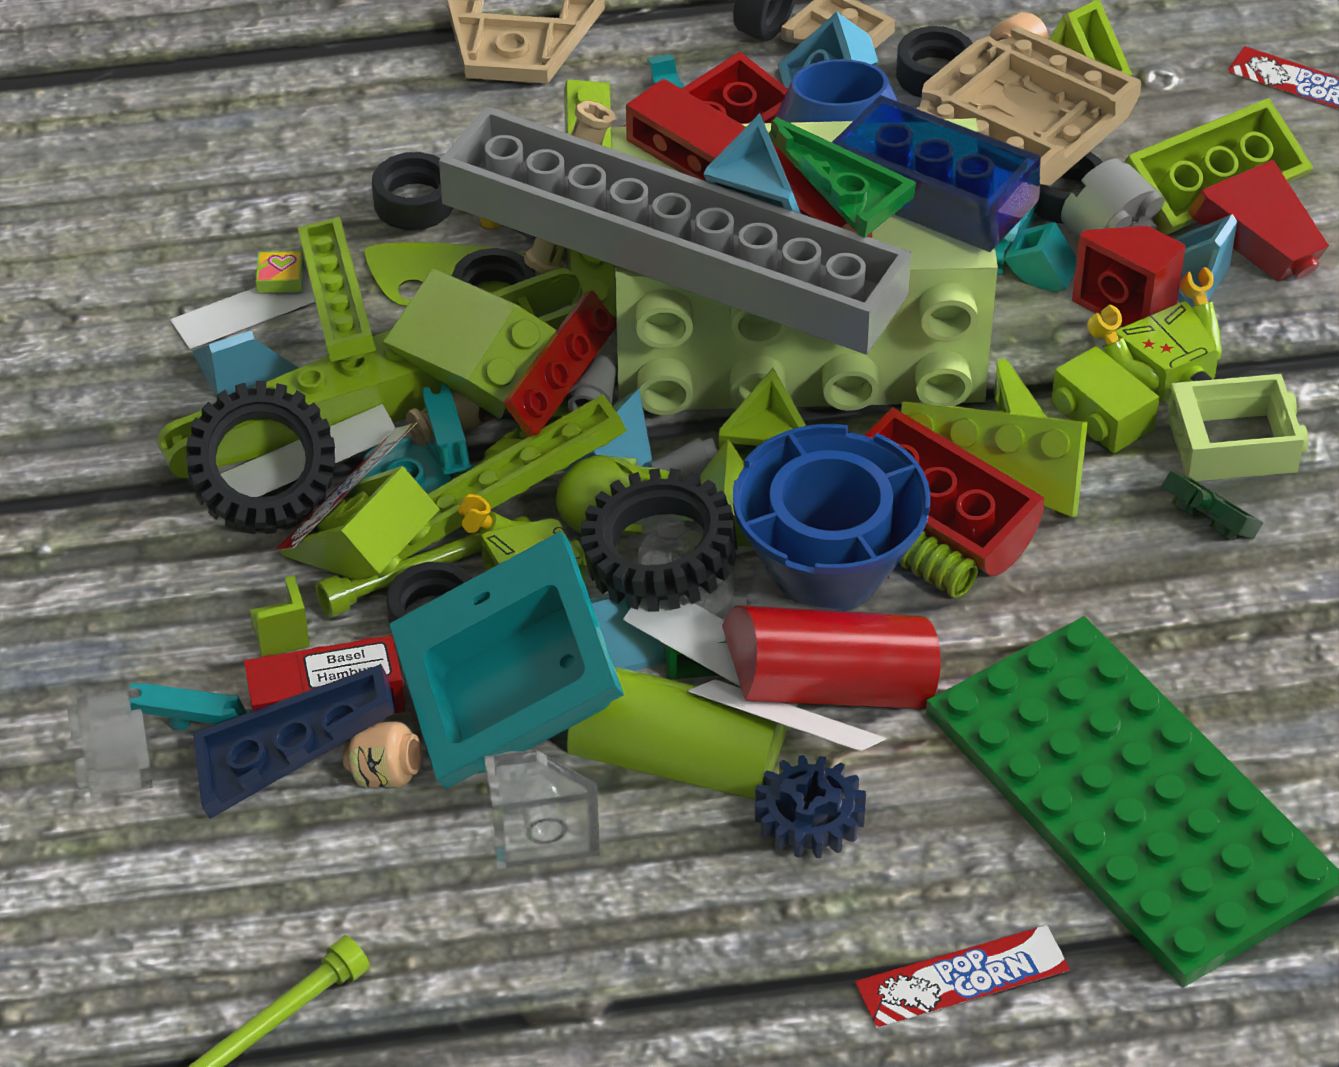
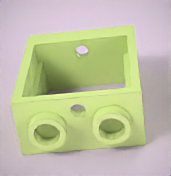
[1167,374,1308,481]

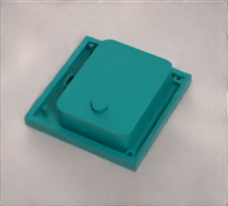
[389,531,624,789]

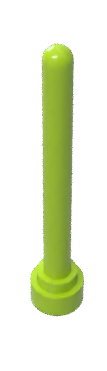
[315,516,531,618]
[188,935,370,1067]

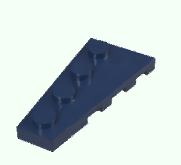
[193,664,395,819]

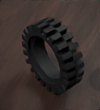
[186,381,335,534]
[581,468,738,612]

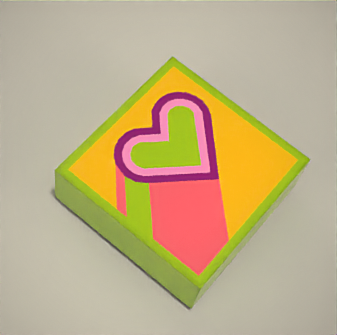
[256,251,304,293]

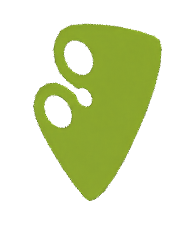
[364,242,525,306]

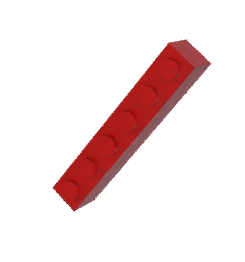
[626,78,873,238]

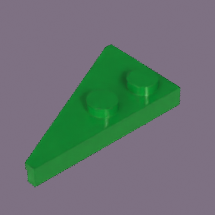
[769,117,916,238]

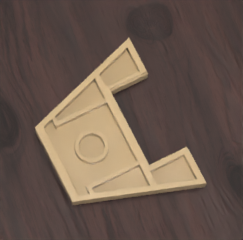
[445,0,605,84]

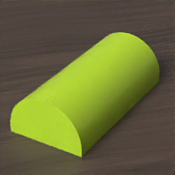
[1125,98,1314,235]
[567,666,789,800]

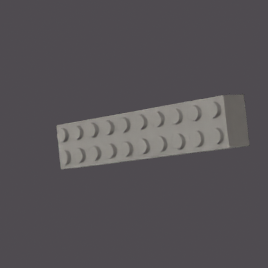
[439,106,911,355]

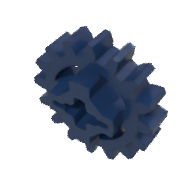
[754,755,866,858]

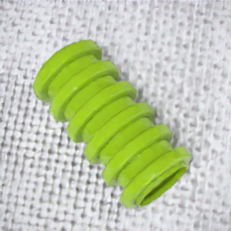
[900,530,978,598]

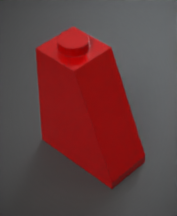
[1188,160,1329,282]

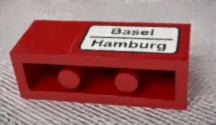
[244,635,405,714]

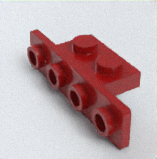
[504,291,617,437]

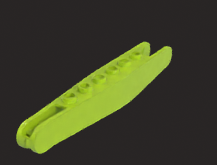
[157,268,580,478]

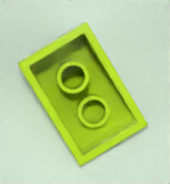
[383,268,556,419]
[279,466,440,580]

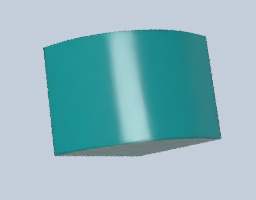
[1004,222,1077,291]

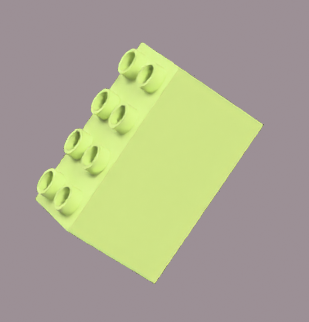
[612,118,998,415]

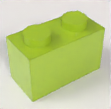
[1051,346,1159,454]

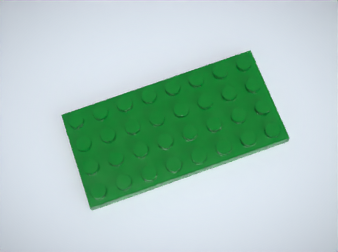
[926,616,1339,988]

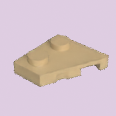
[781,0,895,49]

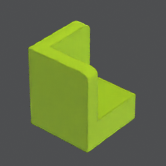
[250,575,310,657]

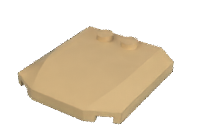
[915,27,1141,186]

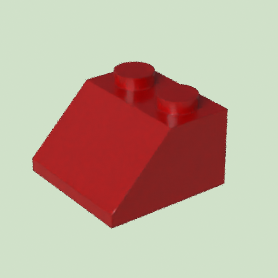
[1072,226,1186,327]

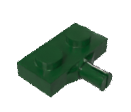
[1161,470,1264,540]

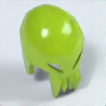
[555,455,669,536]

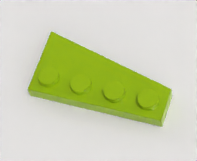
[901,401,1088,517]

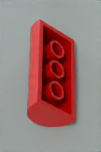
[622,51,788,127]
[864,407,1044,576]
[722,605,941,709]

